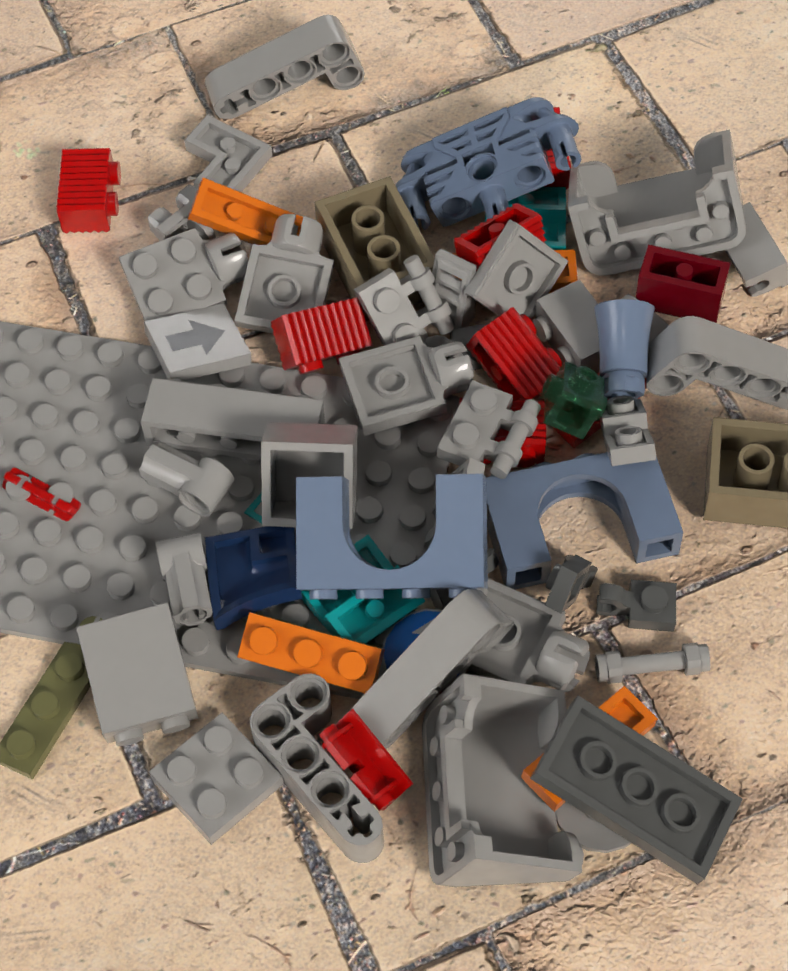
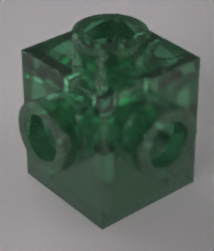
[540,361,608,440]

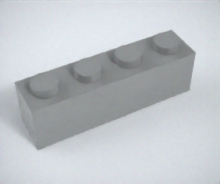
[140,378,325,460]

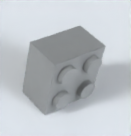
[261,422,357,529]

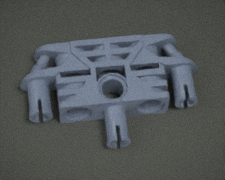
[395,97,582,231]

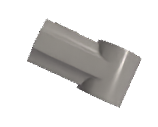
[139,442,234,517]
[156,533,213,626]

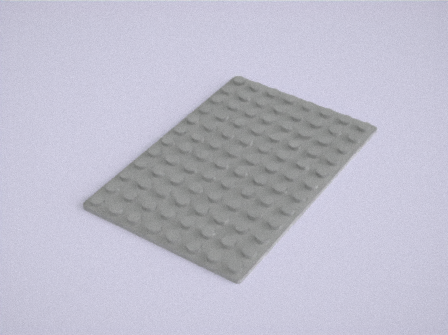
[0,321,460,699]

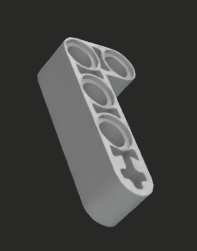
[205,15,365,119]
[646,316,788,410]
[350,589,514,749]
[250,673,384,863]

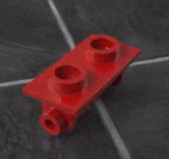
[319,709,413,811]

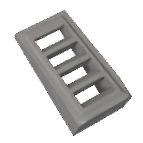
[431,249,476,334]

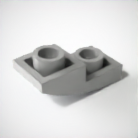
[597,396,656,466]

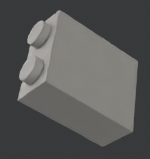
[76,602,199,746]

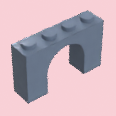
[486,452,683,590]
[296,474,488,600]

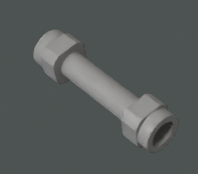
[595,642,710,684]

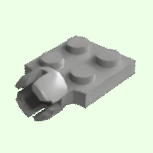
[234,214,334,334]
[119,228,249,321]
[339,336,474,436]
[468,578,590,692]

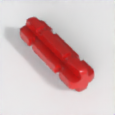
[2,468,81,521]

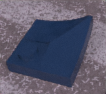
[205,526,303,630]

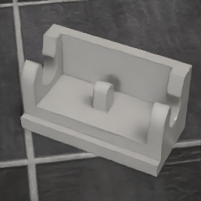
[725,202,788,297]

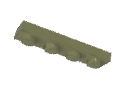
[0,616,103,780]

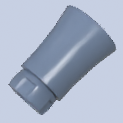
[594,299,655,399]

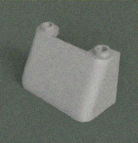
[567,129,746,276]
[422,673,584,887]

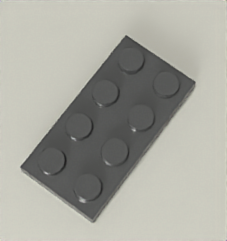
[530,695,743,884]

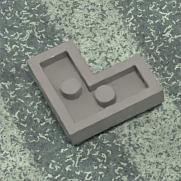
[184,115,272,192]

